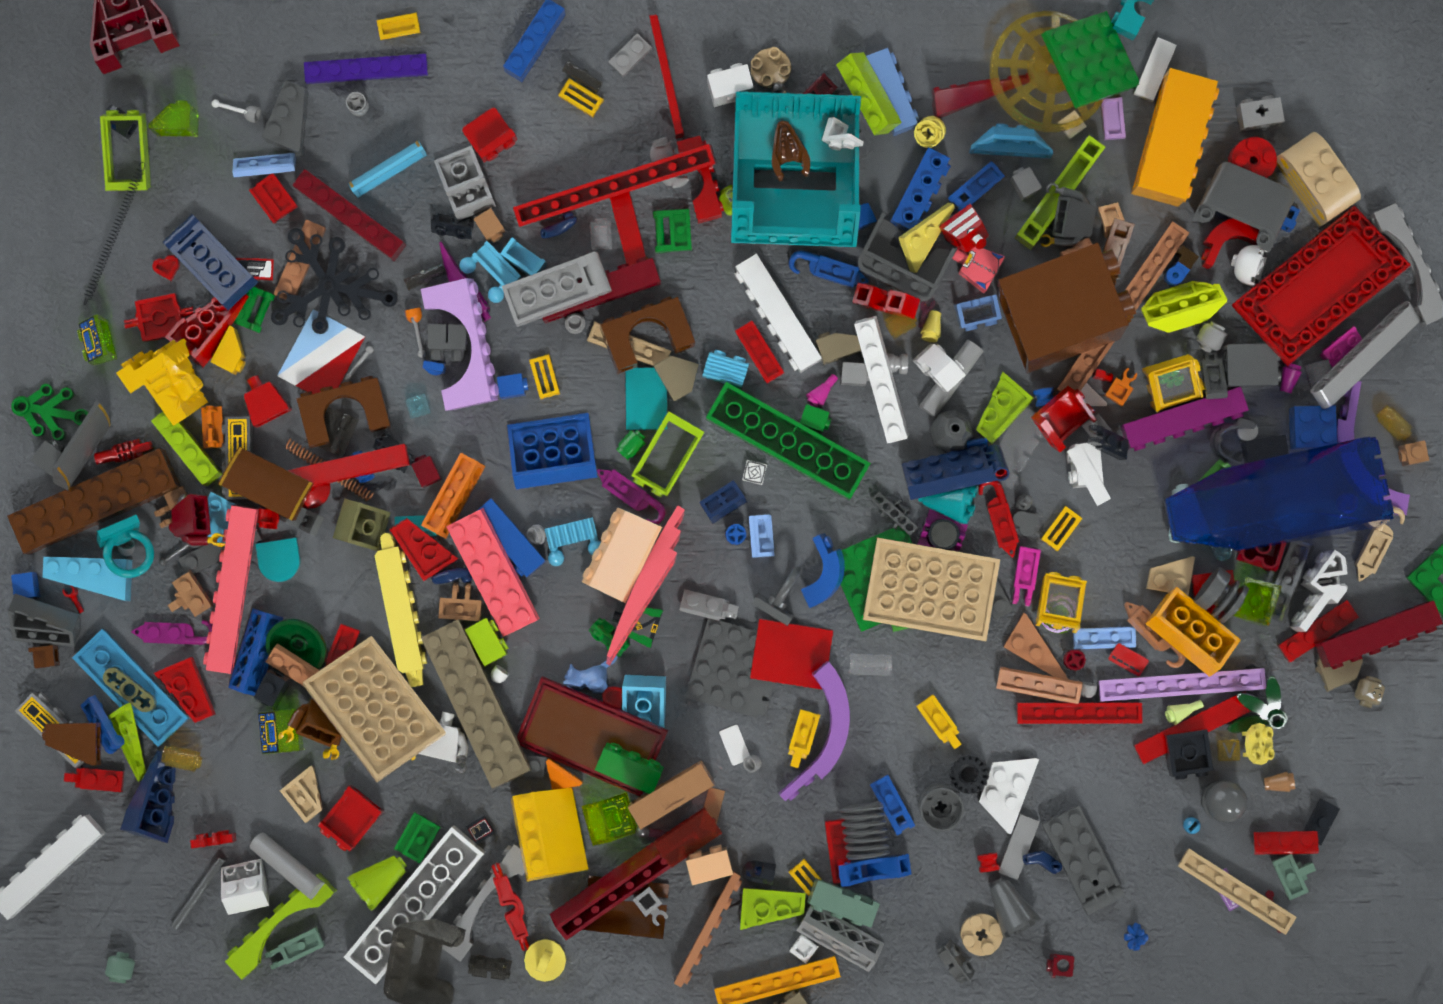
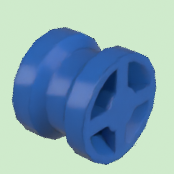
[1033,387,1054,407]
[725,524,746,545]

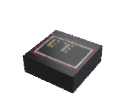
[466,815,495,844]

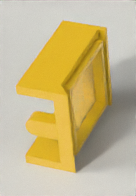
[1142,354,1204,412]
[1035,572,1087,633]

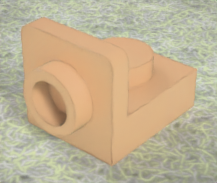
[1098,202,1125,238]

